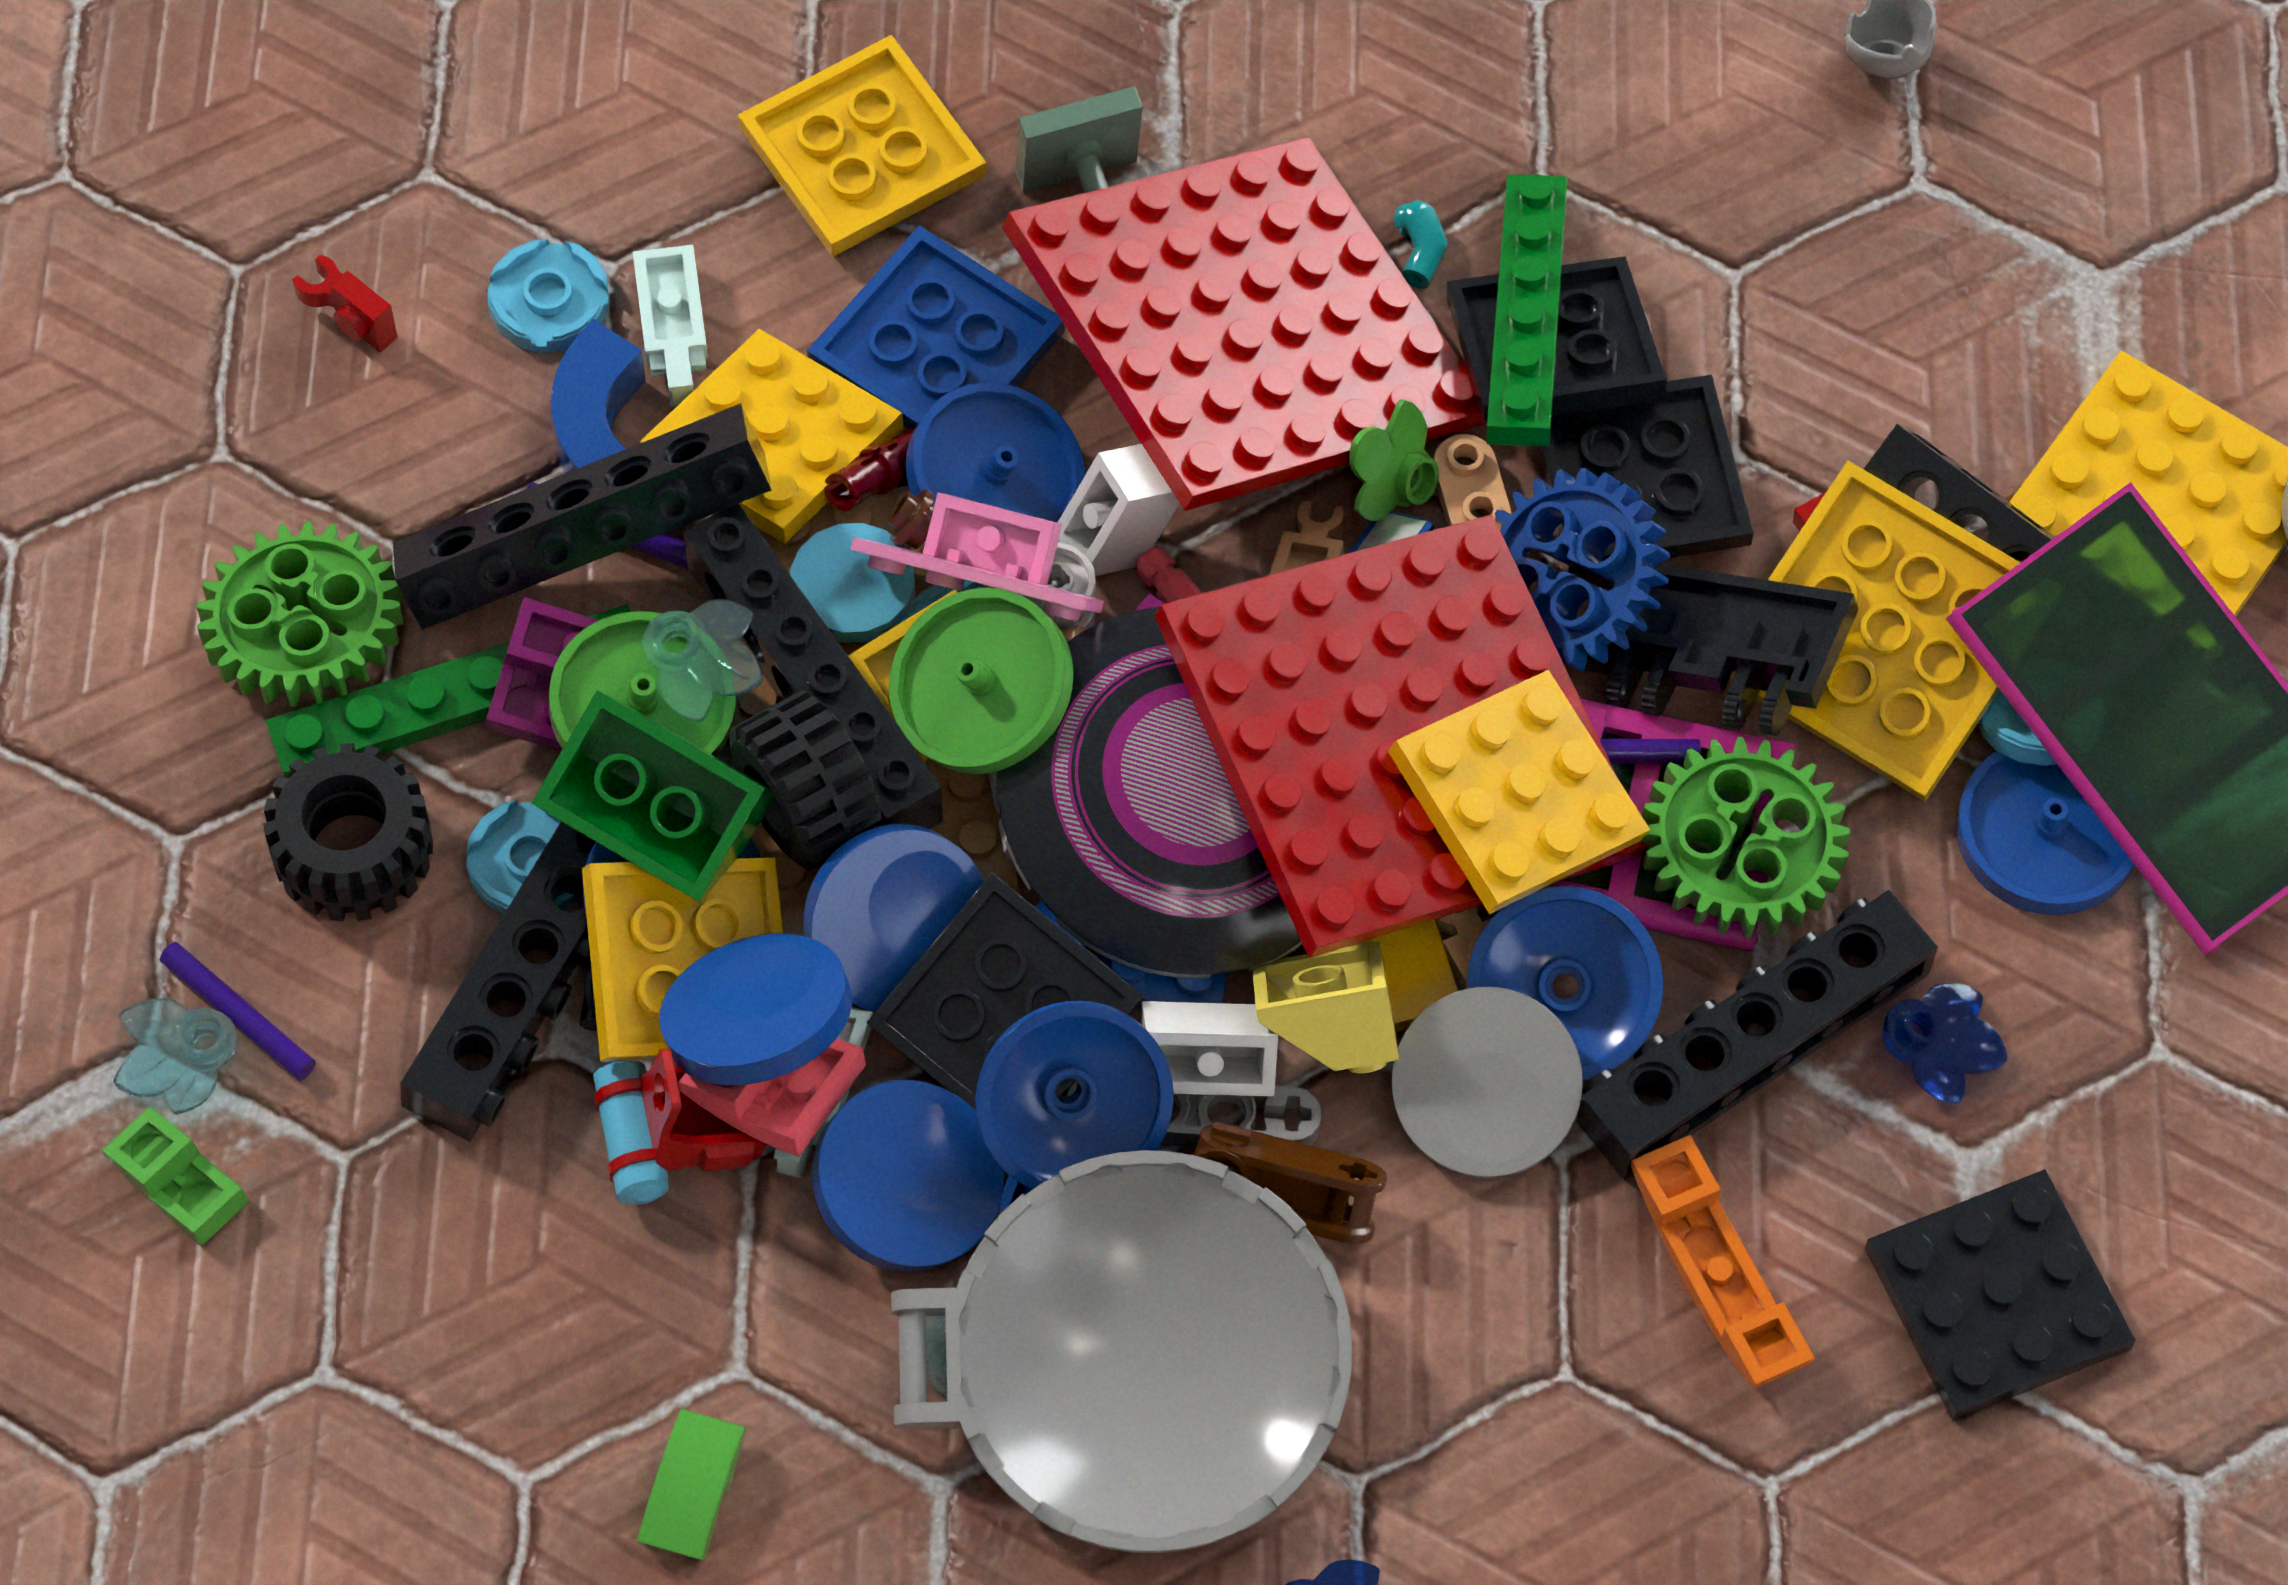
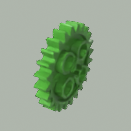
[196,521,404,707]
[1641,737,1850,938]

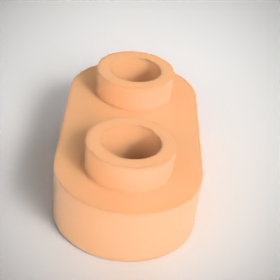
[1434,434,1512,530]

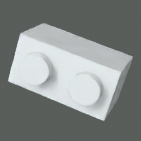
[1057,444,1180,576]
[1140,1001,1278,1096]

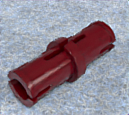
[824,428,915,512]

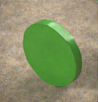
[889,588,1073,774]
[549,611,736,757]

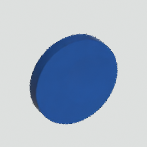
[906,382,1085,522]
[1956,749,2142,915]
[803,824,984,1012]
[659,933,852,1085]
[812,1080,1004,1273]

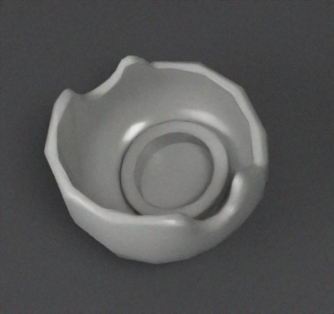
[1844,0,1937,79]

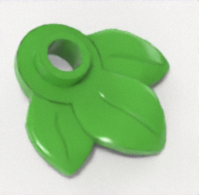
[1349,399,1439,521]

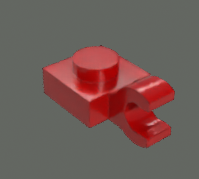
[292,255,398,353]

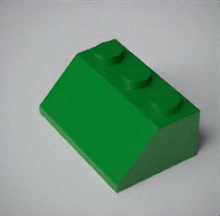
[531,690,775,902]

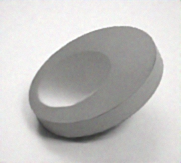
[1392,987,1583,1179]

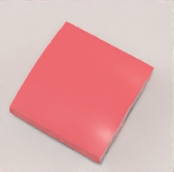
[678,1038,866,1157]

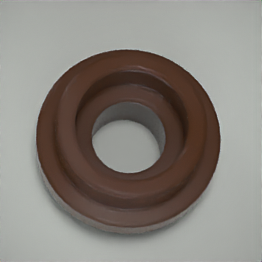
[887,489,935,550]

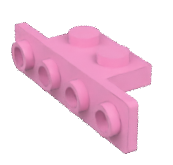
[850,493,1104,621]

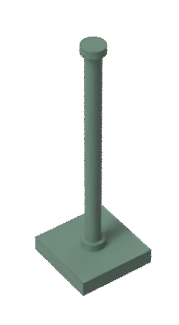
[1015,86,1143,193]

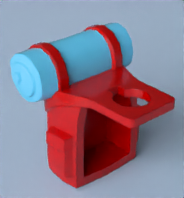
[593,1049,767,1205]

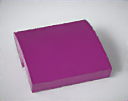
[484,597,599,751]

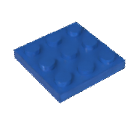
[807,225,1065,429]

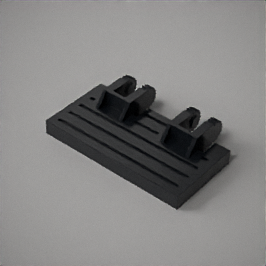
[1584,564,1859,736]

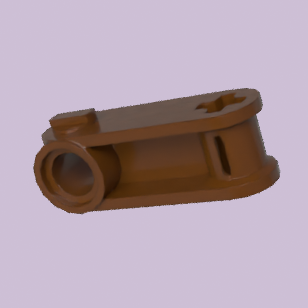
[1193,1122,1387,1244]

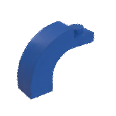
[551,319,646,473]

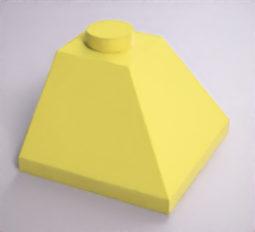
[1253,941,1400,1073]

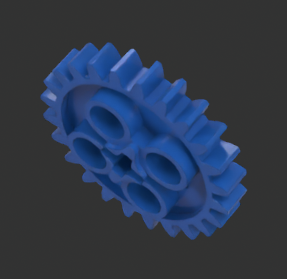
[1494,468,1670,671]

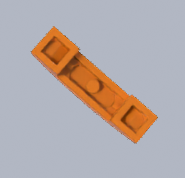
[1631,1135,1815,1389]

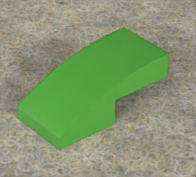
[102,1106,250,1246]
[637,1409,747,1560]

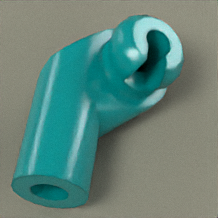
[1393,200,1448,289]

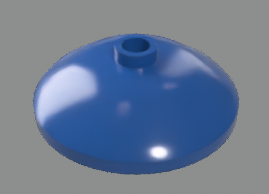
[1467,886,1663,1081]
[975,1001,1174,1190]

